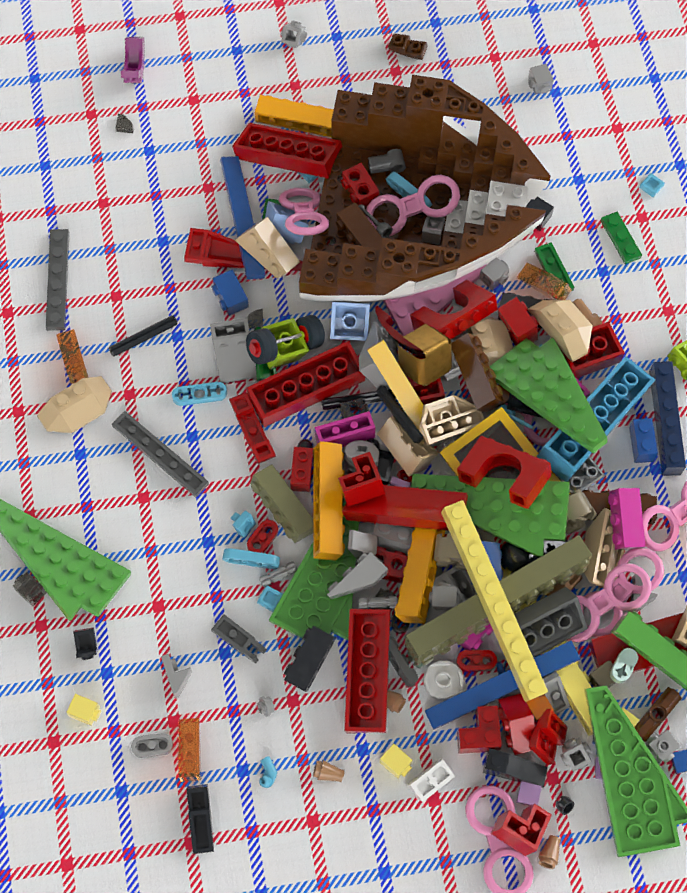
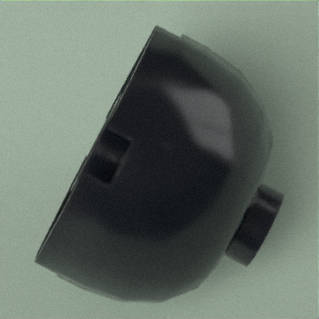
[500,542,539,575]

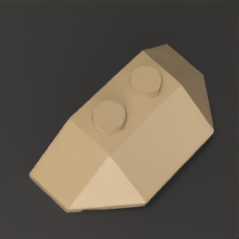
[528,300,593,362]
[467,316,513,366]
[37,376,112,433]
[420,395,484,445]
[584,508,624,589]

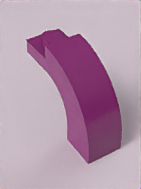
[121,37,145,83]

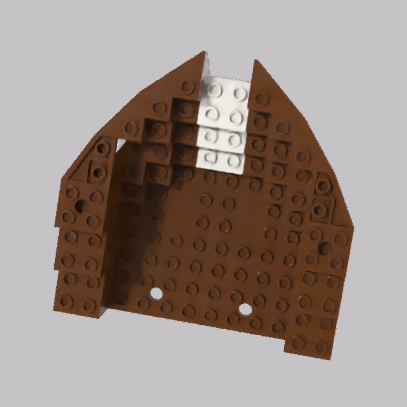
[299,74,551,302]

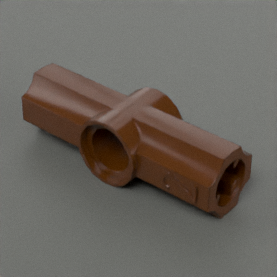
[634,687,682,743]

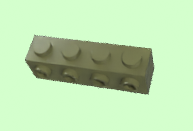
[250,465,313,543]

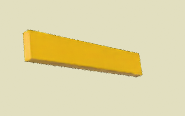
[367,340,425,439]

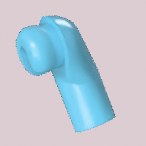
[259,756,277,788]

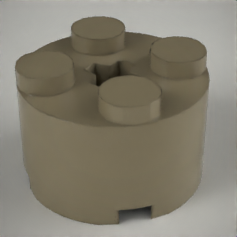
[566,489,596,534]
[434,533,466,570]

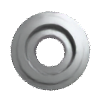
[257,696,275,717]

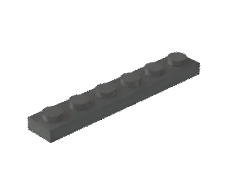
[46,229,69,331]
[112,411,209,497]

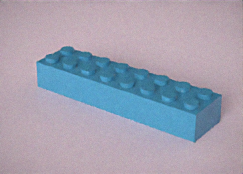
[537,356,655,482]

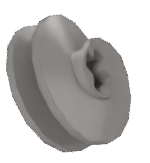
[344,440,379,472]

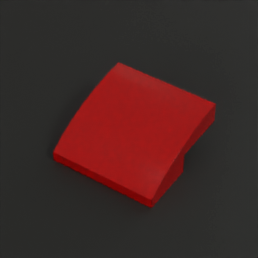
[529,709,568,765]

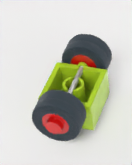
[246,315,325,369]

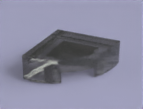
[115,113,134,133]
[247,309,263,329]

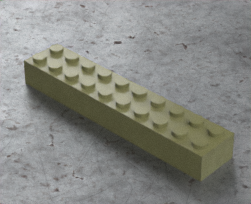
[405,535,592,666]

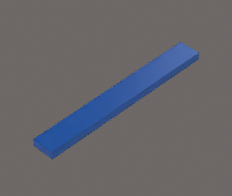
[220,156,265,280]
[425,640,581,730]

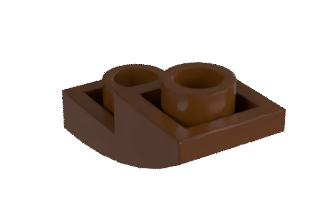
[388,33,428,60]

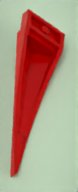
[184,228,303,271]

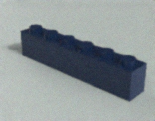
[649,361,686,476]

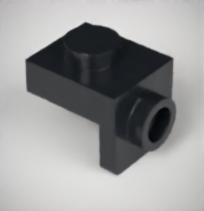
[73,627,98,660]

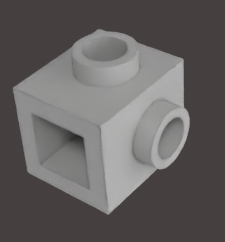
[281,21,307,48]
[646,730,681,764]
[560,738,592,771]

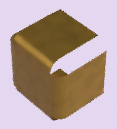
[398,324,452,386]

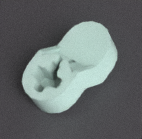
[610,648,638,683]

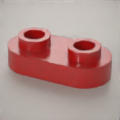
[247,519,278,553]
[456,650,497,672]

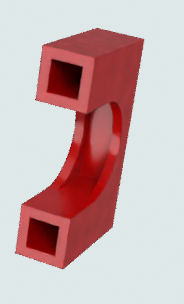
[410,279,498,339]
[457,436,552,509]

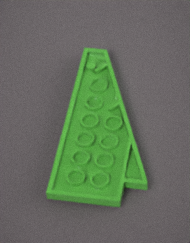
[489,338,608,454]
[411,474,570,558]
[269,497,359,640]
[0,499,131,621]
[584,685,687,857]

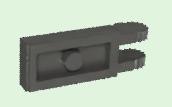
[211,614,266,663]
[389,637,419,688]

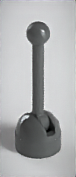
[358,204,393,238]

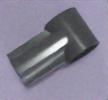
[368,149,406,174]

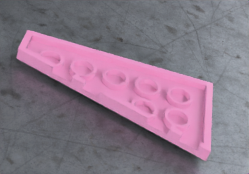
[383,265,486,336]

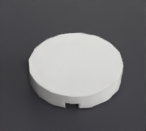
[423,660,464,701]

